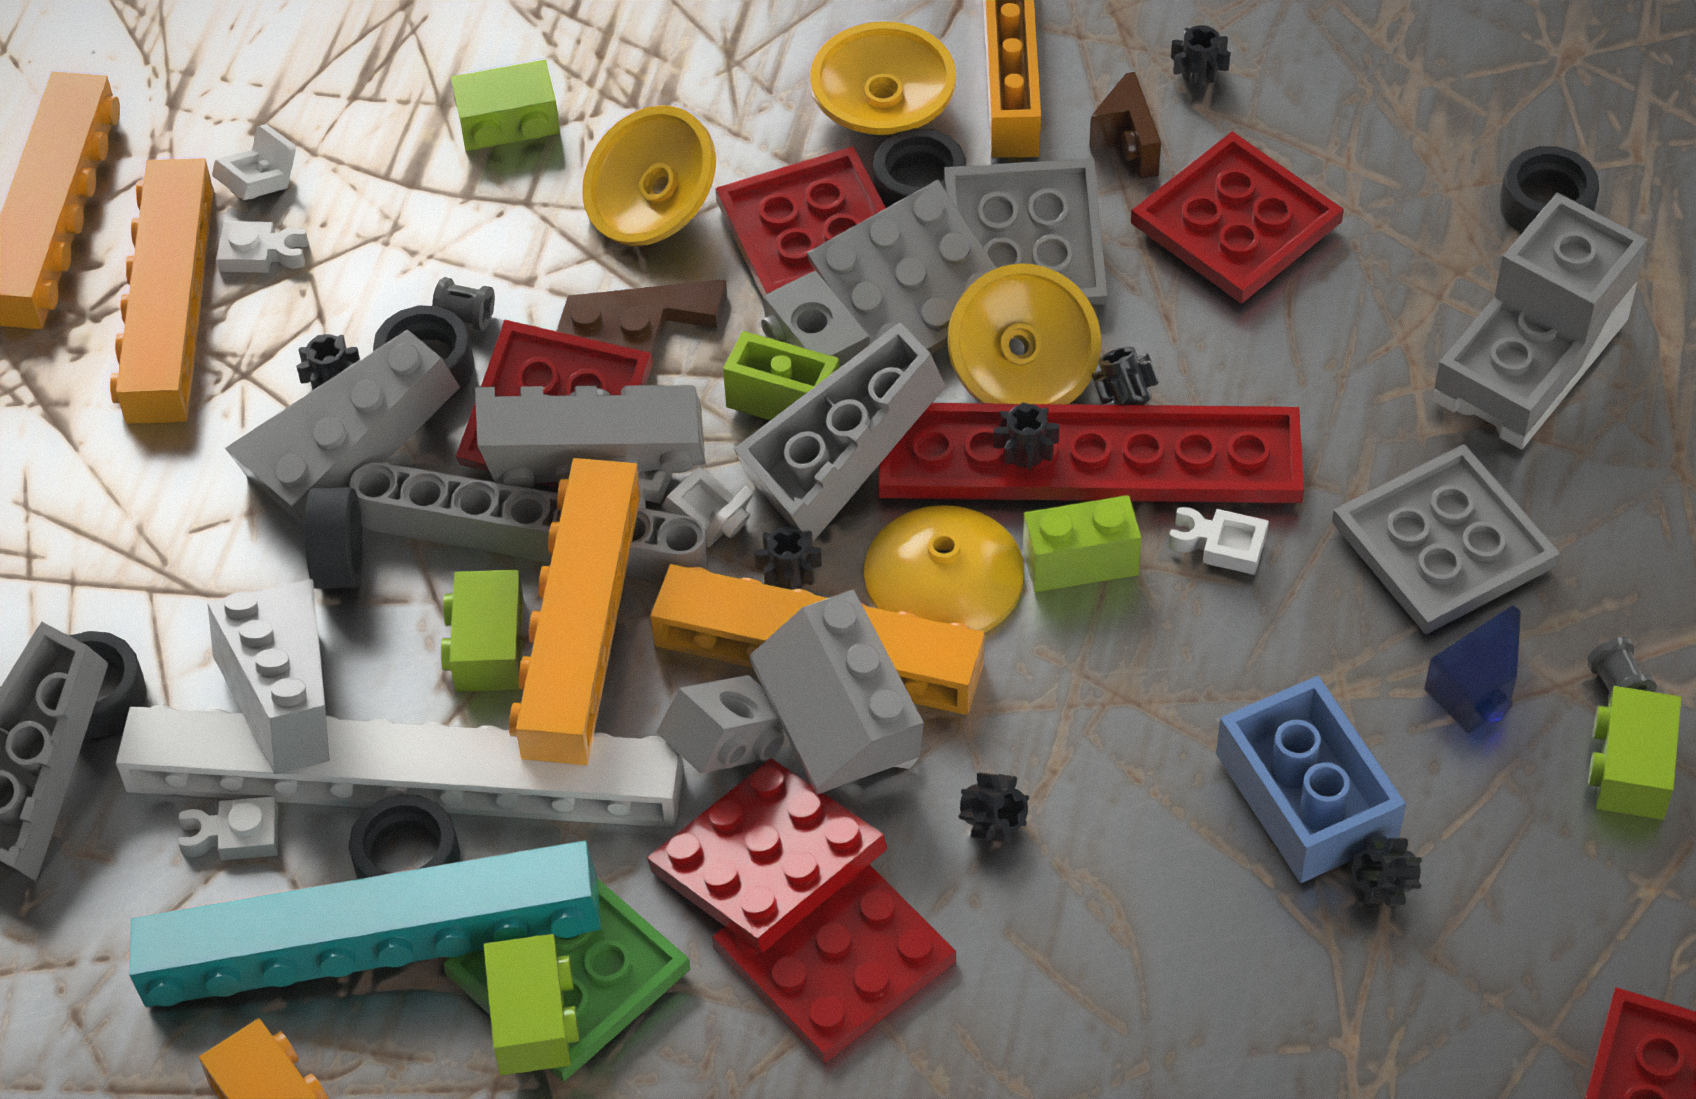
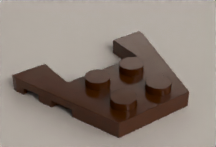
[556,280,727,359]

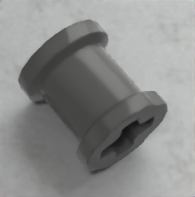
[432,277,495,331]
[1587,637,1657,701]

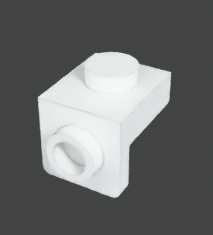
[212,124,296,200]
[661,466,754,548]

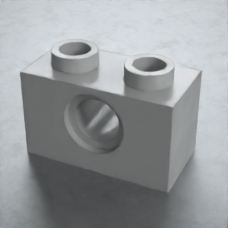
[761,270,870,367]
[656,675,785,774]

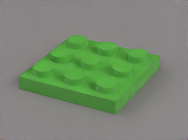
[443,878,691,1083]

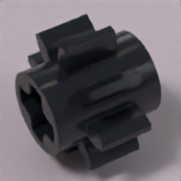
[1171,25,1231,85]
[296,334,360,390]
[1092,347,1159,405]
[993,402,1060,470]
[754,524,822,590]
[958,772,1029,843]
[1350,836,1422,906]

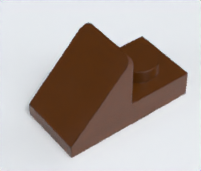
[1089,72,1161,179]

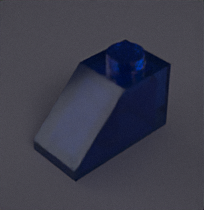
[1424,604,1521,734]

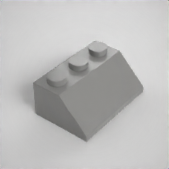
[750,589,924,795]

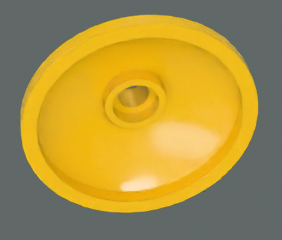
[810,21,956,135]
[582,105,716,246]
[948,263,1101,404]
[864,505,1024,633]

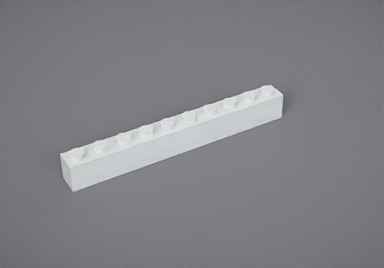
[116,705,684,828]

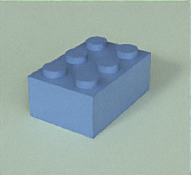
[1216,675,1406,884]

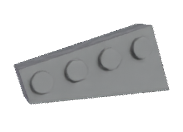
[734,322,946,542]
[224,330,460,527]
[475,385,706,489]
[207,579,330,774]
[0,621,109,881]

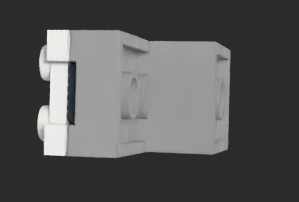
[1432,193,1648,450]

